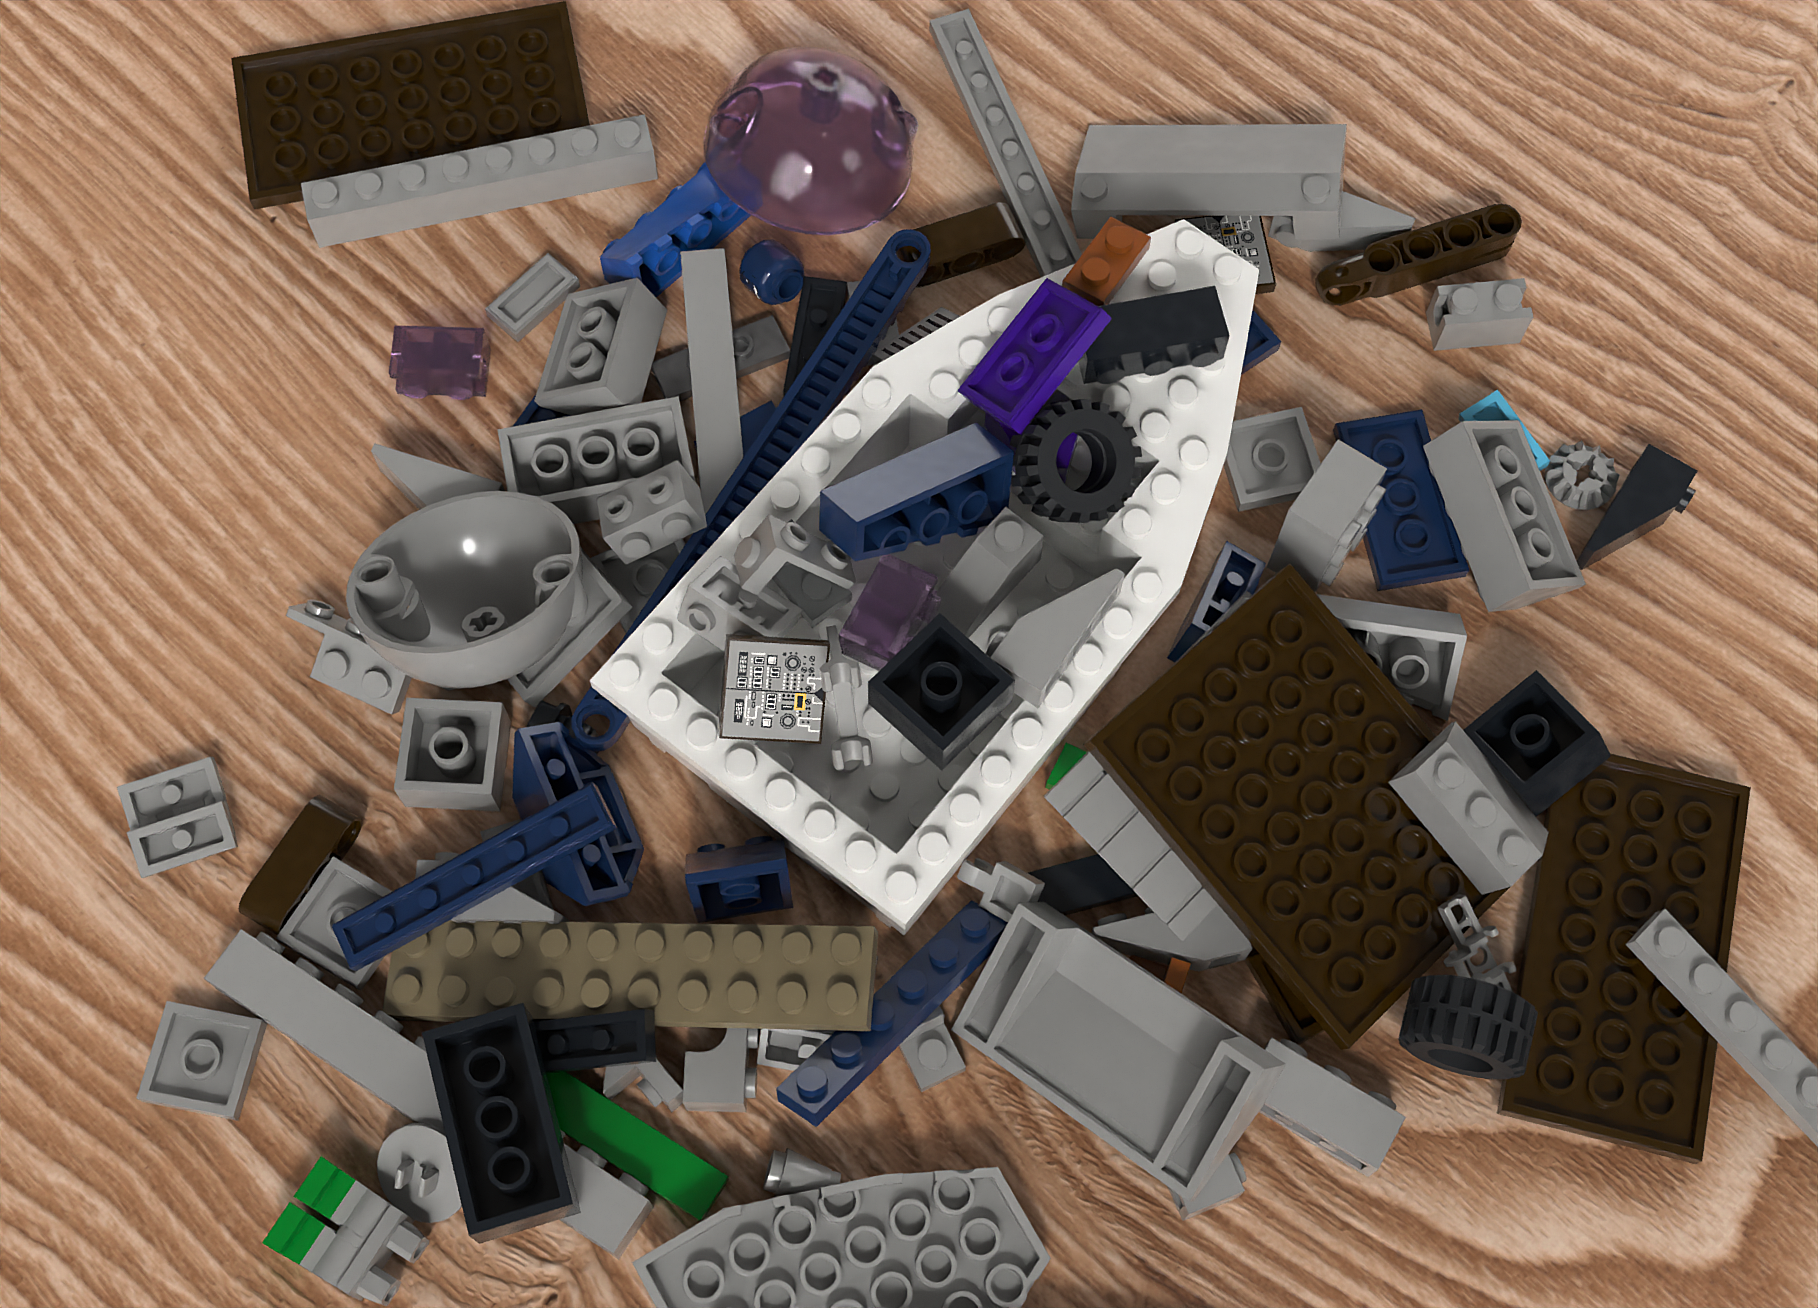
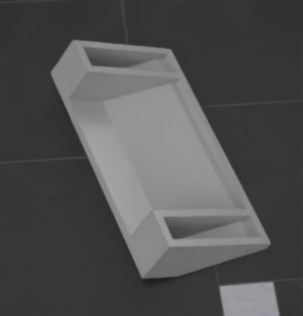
[1071,124,1347,240]
[951,902,1286,1202]

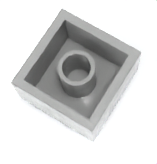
[394,698,511,812]

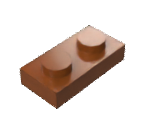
[1062,217,1151,306]

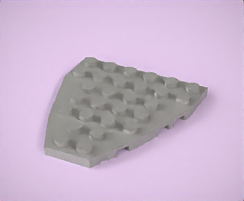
[632,1167,1051,1308]

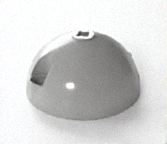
[346,491,588,688]

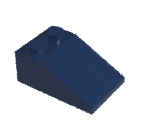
[685,836,793,923]

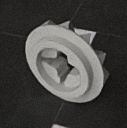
[1545,440,1620,510]

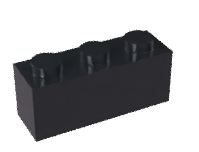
[1078,286,1230,384]

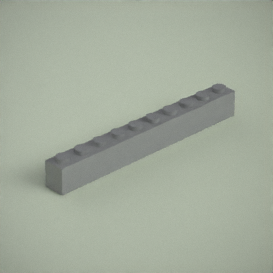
[204,929,654,1260]

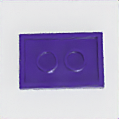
[958,278,1112,435]

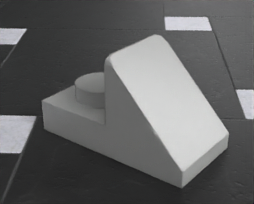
[899,1006,966,1092]
[603,1059,683,1113]

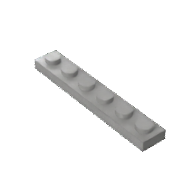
[1626,909,1818,1147]

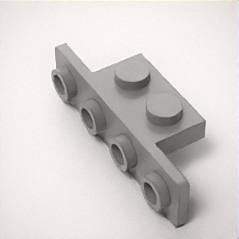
[286,600,455,715]

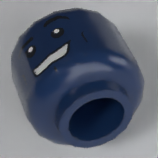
[739,239,804,305]

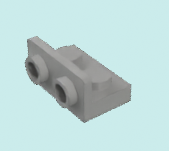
[677,556,803,652]

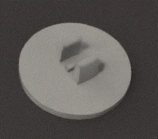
[377,1123,462,1223]

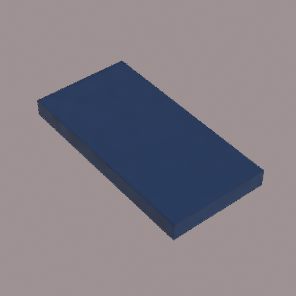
[1333,409,1470,591]

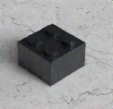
[868,613,1015,771]
[1463,670,1611,817]

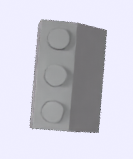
[534,278,667,416]
[1388,721,1549,895]

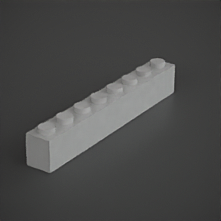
[301,114,658,248]

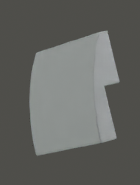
[117,757,238,878]

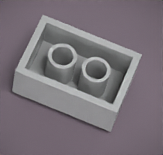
[1267,439,1387,593]

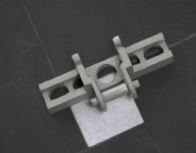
[1437,894,1516,992]

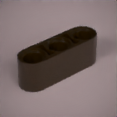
[896,202,1026,288]
[238,795,362,935]

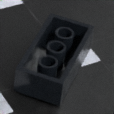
[422,1003,581,1244]

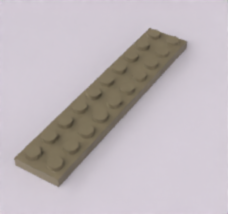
[382,920,878,1031]

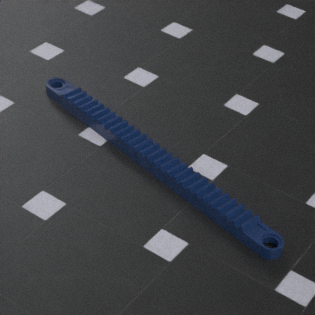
[572,229,931,752]

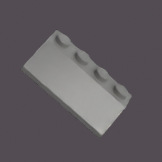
[497,396,695,524]
[1423,420,1586,612]

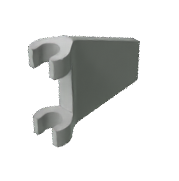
[819,625,873,770]

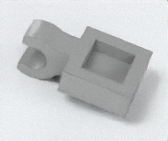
[957,858,1045,922]

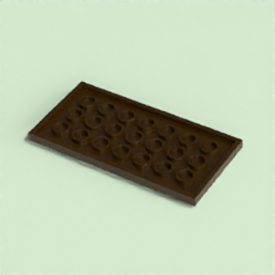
[231,1,590,210]
[1497,753,1751,1164]

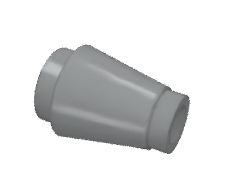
[763,1148,841,1197]

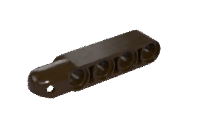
[1315,203,1522,306]

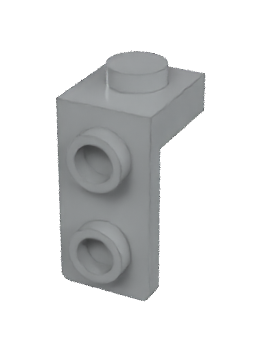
[734,514,856,595]

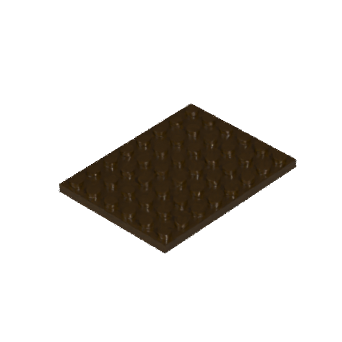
[1083,563,1510,1050]

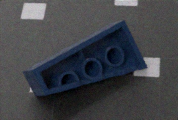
[819,422,1014,562]

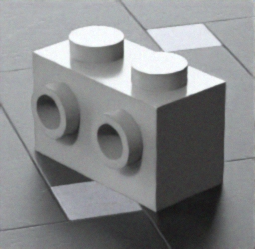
[597,460,707,565]

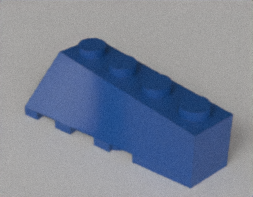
[600,149,764,297]

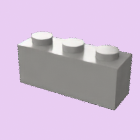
[1259,1038,1406,1177]

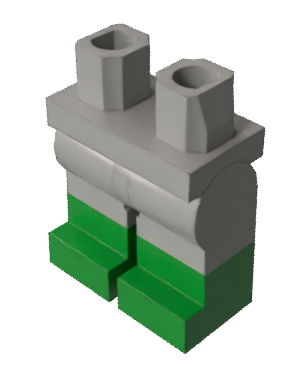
[262,1156,429,1306]

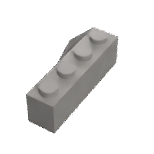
[1316,594,1467,721]

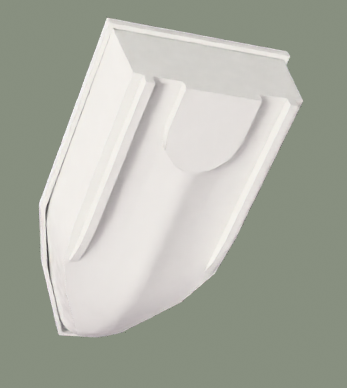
[590,219,1259,935]

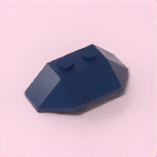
[512,722,644,906]

